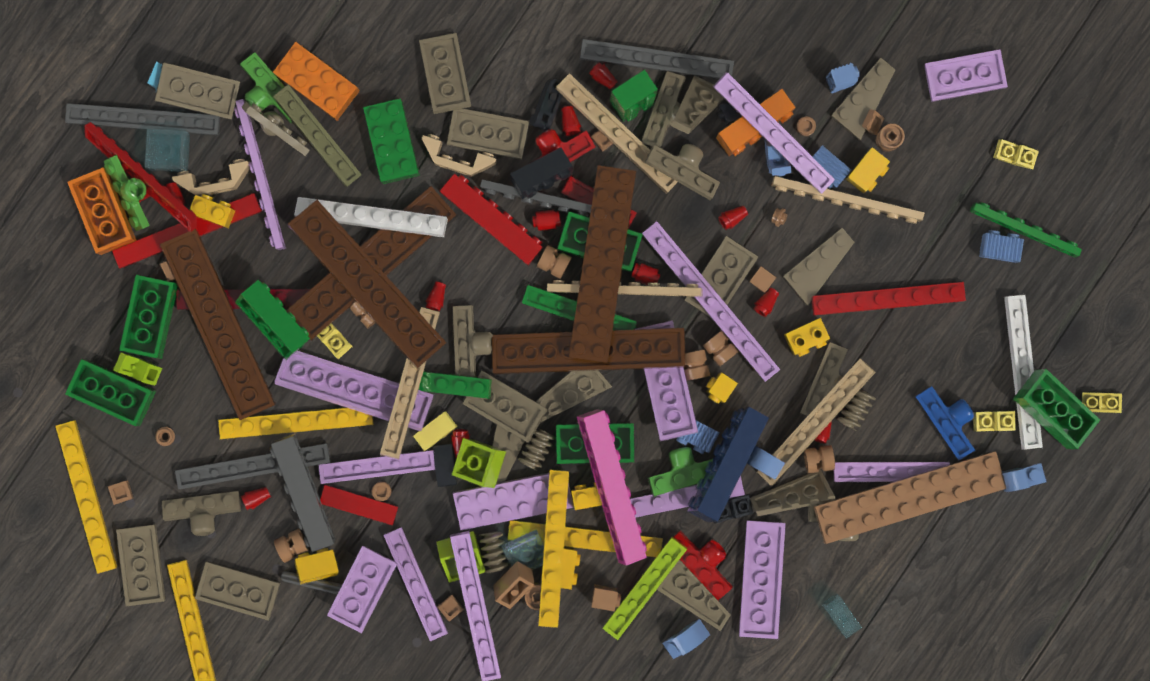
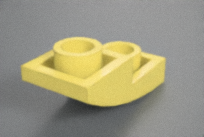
[993,139,1039,169]
[317,323,352,359]
[1082,392,1122,413]
[973,411,1016,431]
[413,412,457,451]

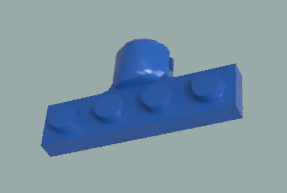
[916,386,975,460]

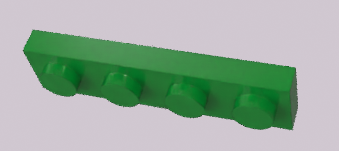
[419,371,492,399]

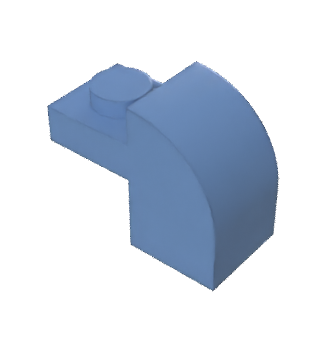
[764,138,791,176]
[747,446,785,479]
[1002,463,1046,492]
[663,619,710,659]

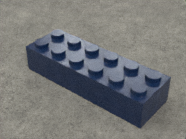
[687,407,769,522]

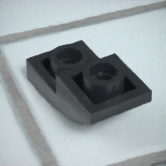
[433,444,457,487]
[713,495,753,524]

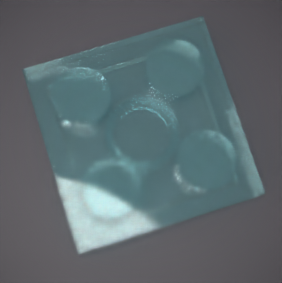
[501,530,544,570]

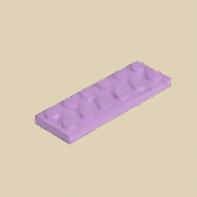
[635,321,698,441]
[453,469,574,530]
[739,520,785,639]

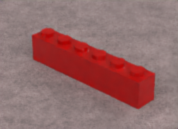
[440,174,543,266]

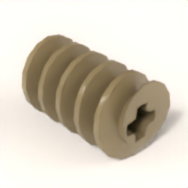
[837,389,876,431]
[518,428,556,471]
[479,531,508,573]

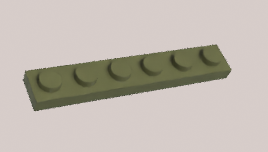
[273,85,361,187]

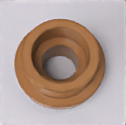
[772,208,788,227]
[155,427,175,446]

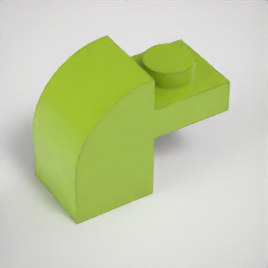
[114,353,162,386]

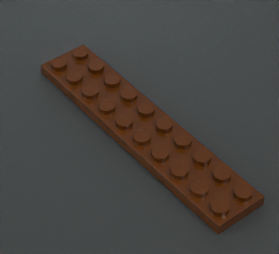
[569,165,637,363]
[286,186,456,341]
[288,200,446,369]
[160,229,276,420]
[492,328,686,374]

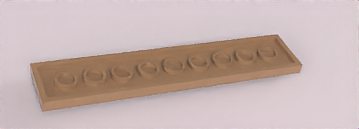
[813,451,1006,544]

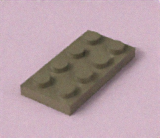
[419,33,471,114]
[154,63,240,119]
[447,109,529,160]
[684,236,758,318]
[463,371,548,443]
[116,524,166,606]
[195,561,281,621]

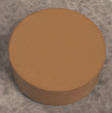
[796,117,816,136]
[372,482,392,501]

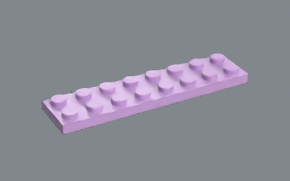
[275,351,434,431]

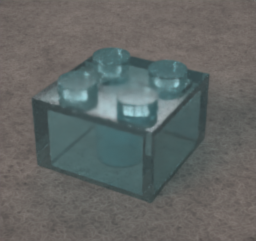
[145,129,190,172]

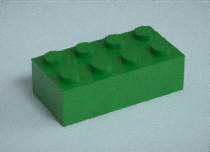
[610,70,658,122]
[363,98,420,184]
[558,212,643,272]
[120,275,178,359]
[235,280,310,360]
[65,359,156,426]
[1013,369,1100,449]
[556,423,634,464]

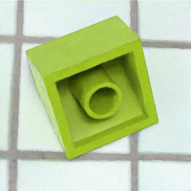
[437,531,486,583]

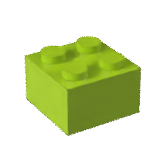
[452,438,506,488]

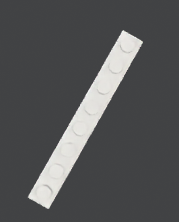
[294,197,448,237]
[1004,295,1043,449]

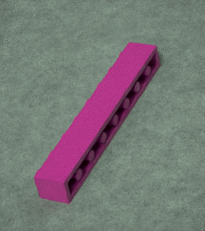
[577,409,647,565]

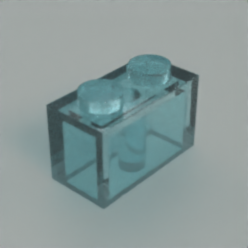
[821,593,862,639]

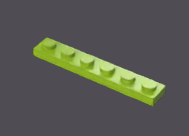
[602,537,687,640]

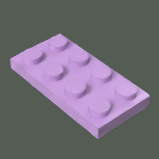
[924,50,1008,102]
[327,546,398,633]

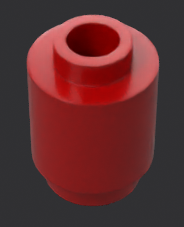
[532,210,561,231]
[631,263,660,286]

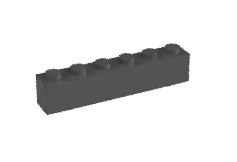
[270,434,336,552]

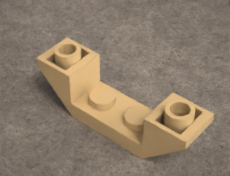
[422,134,497,177]
[172,159,250,197]

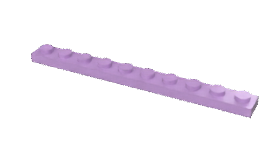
[642,221,780,382]

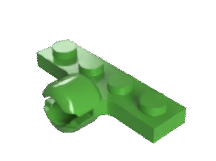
[240,53,292,123]
[104,155,149,231]
[647,447,713,496]

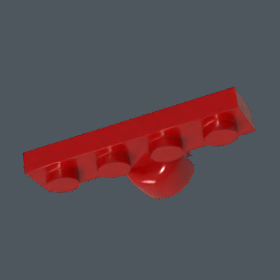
[529,129,596,164]
[666,530,733,600]

